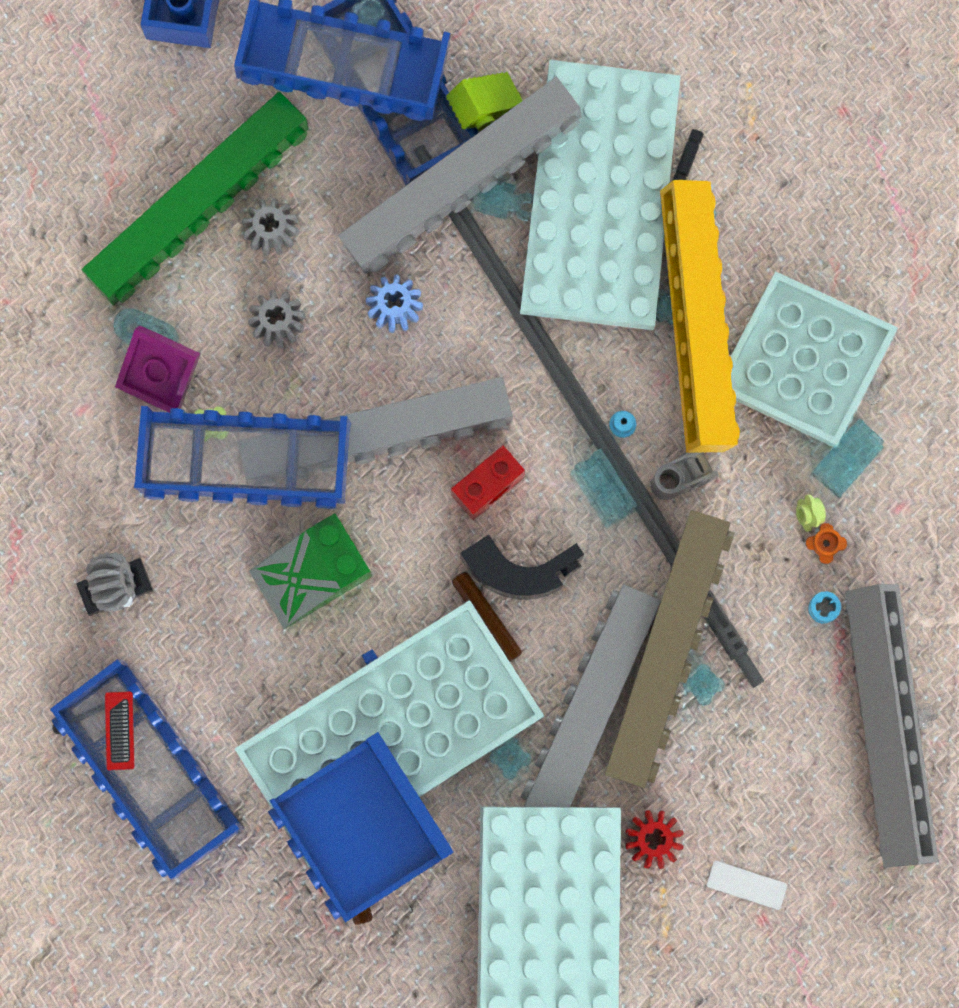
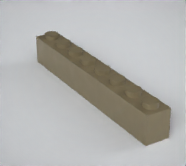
[605,510,735,788]

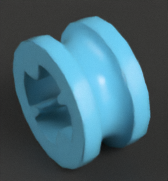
[808,591,841,624]

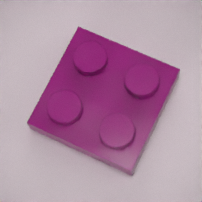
[115,325,201,412]

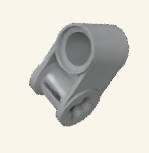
[651,452,719,500]

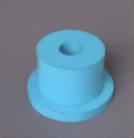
[609,411,636,438]

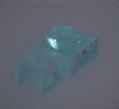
[474,180,534,221]

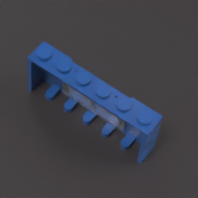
[234,0,450,121]

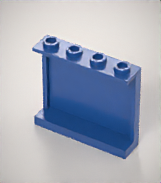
[268,732,454,923]

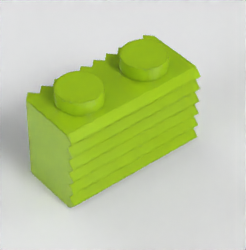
[446,72,523,131]

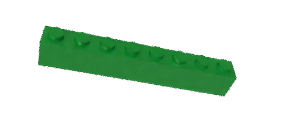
[81,91,309,306]

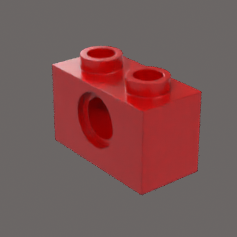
[451,445,525,521]

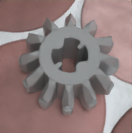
[242,198,299,256]
[248,290,306,348]
[86,552,136,612]

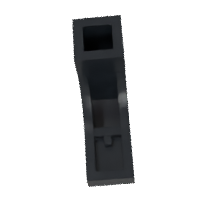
[460,535,584,600]

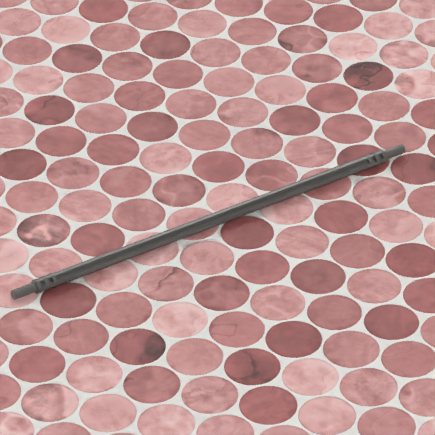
[413,145,764,688]

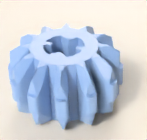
[366,274,423,333]

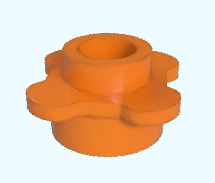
[806,523,847,564]

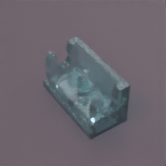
[811,418,884,498]
[571,449,637,529]

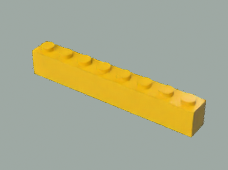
[660,180,740,453]

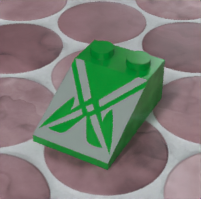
[249,513,372,630]

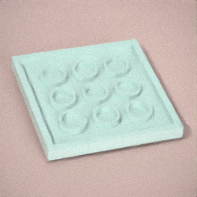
[730,271,898,449]

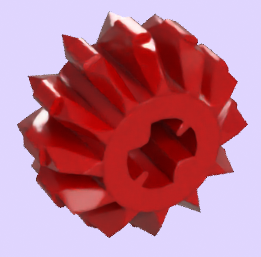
[625,810,684,869]

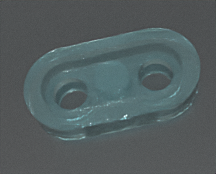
[113,308,179,344]

